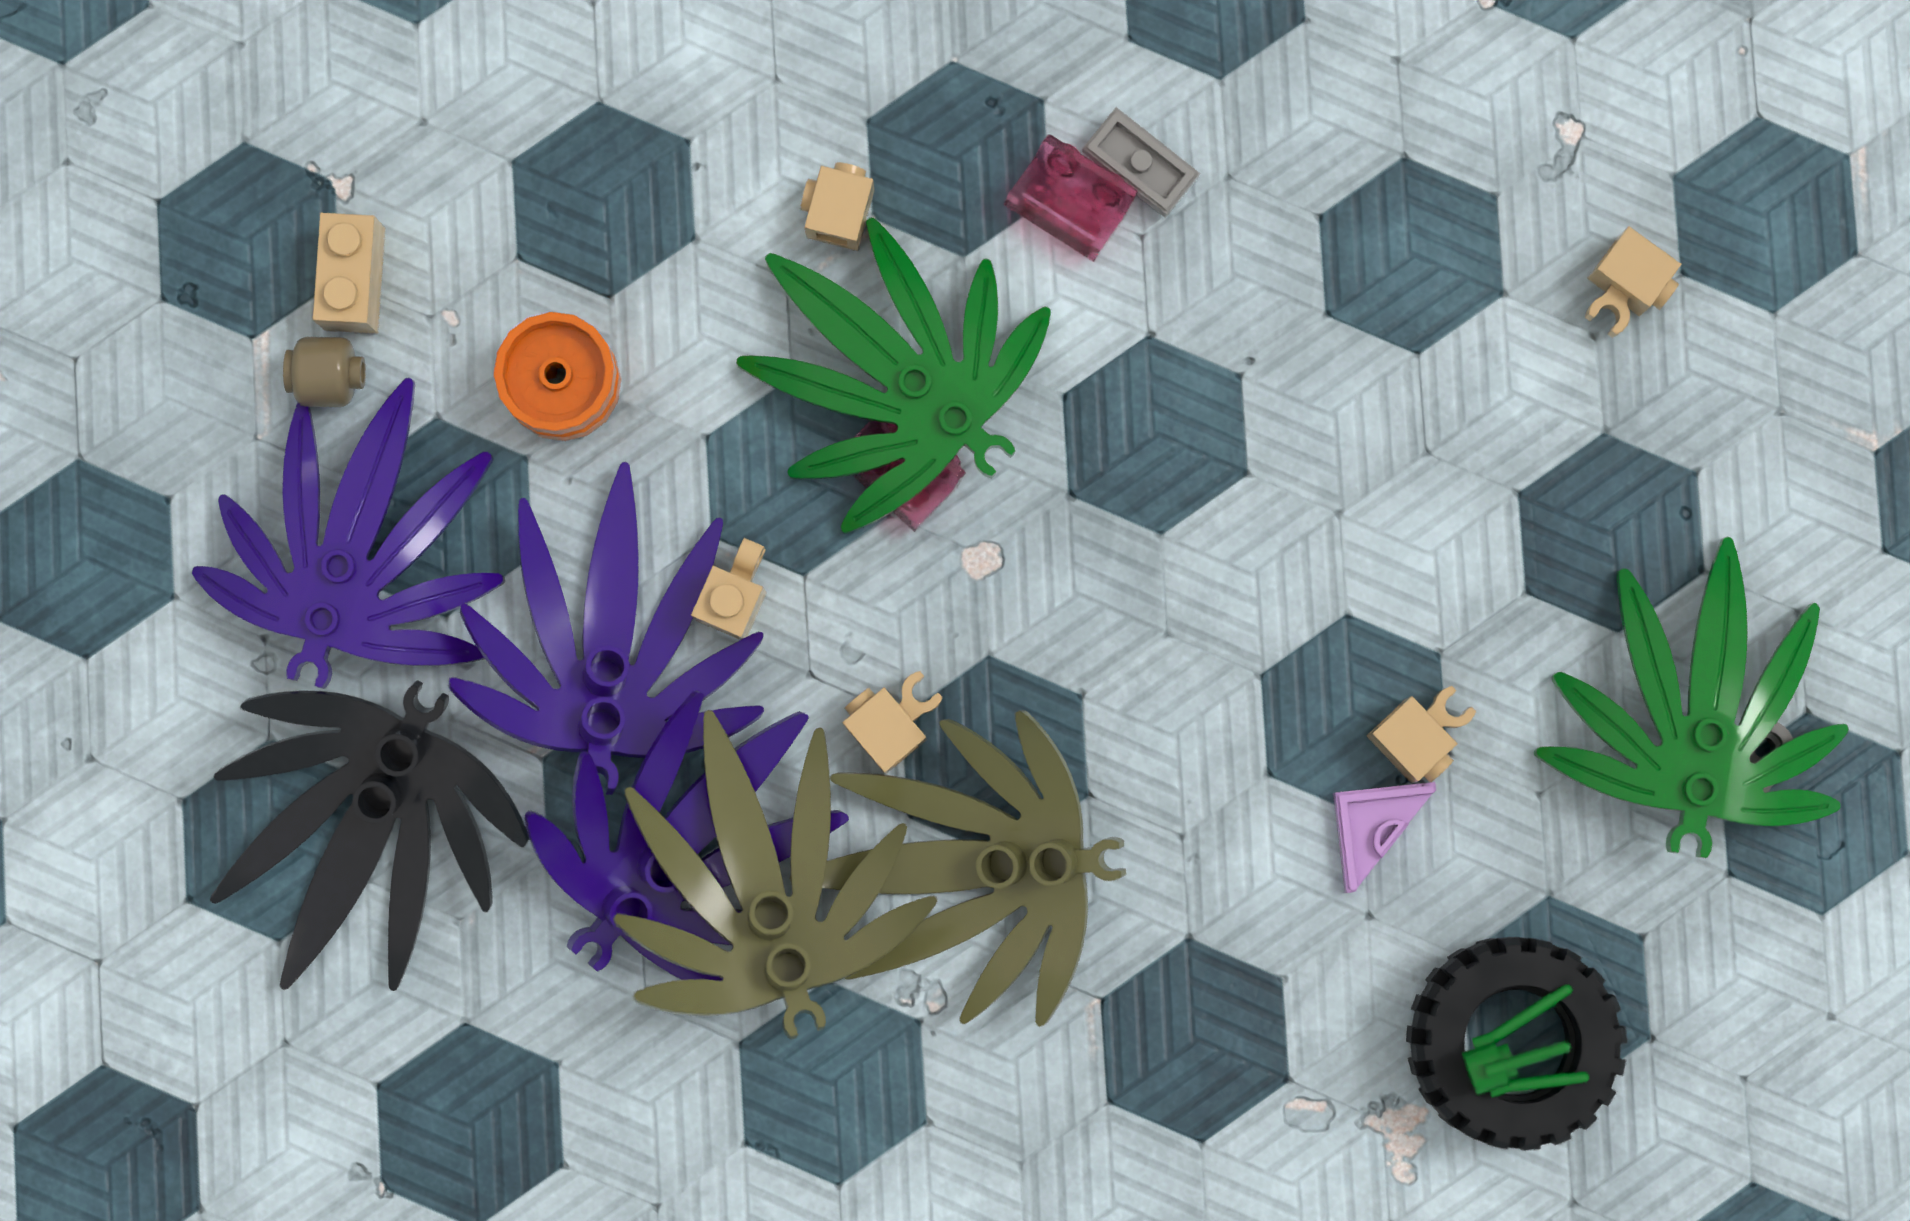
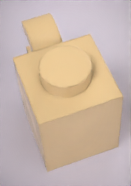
[1585,226,1682,338]
[691,538,767,640]
[842,671,943,774]
[1367,686,1476,783]

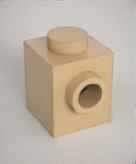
[801,162,874,251]

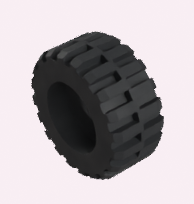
[1406,937,1627,1151]

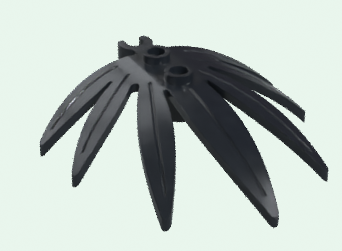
[210,680,529,991]

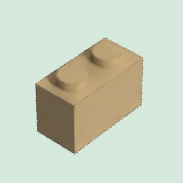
[313,213,385,334]

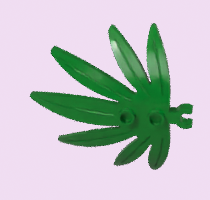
[736,218,1051,534]
[1534,537,1849,858]

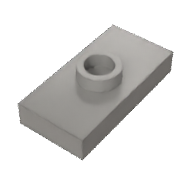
[1082,107,1200,218]

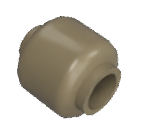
[283,337,366,407]

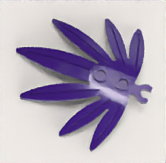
[192,378,505,689]
[448,462,764,795]
[524,691,849,981]

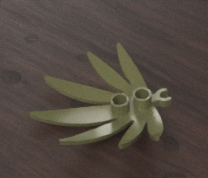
[614,710,937,1040]
[789,710,1126,1027]

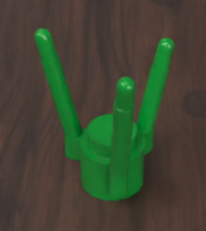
[1462,984,1589,1098]

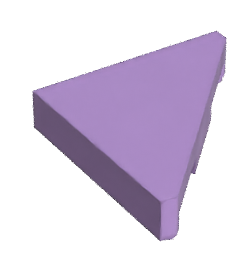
[1333,782,1436,893]

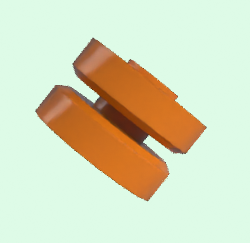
[494,312,622,441]

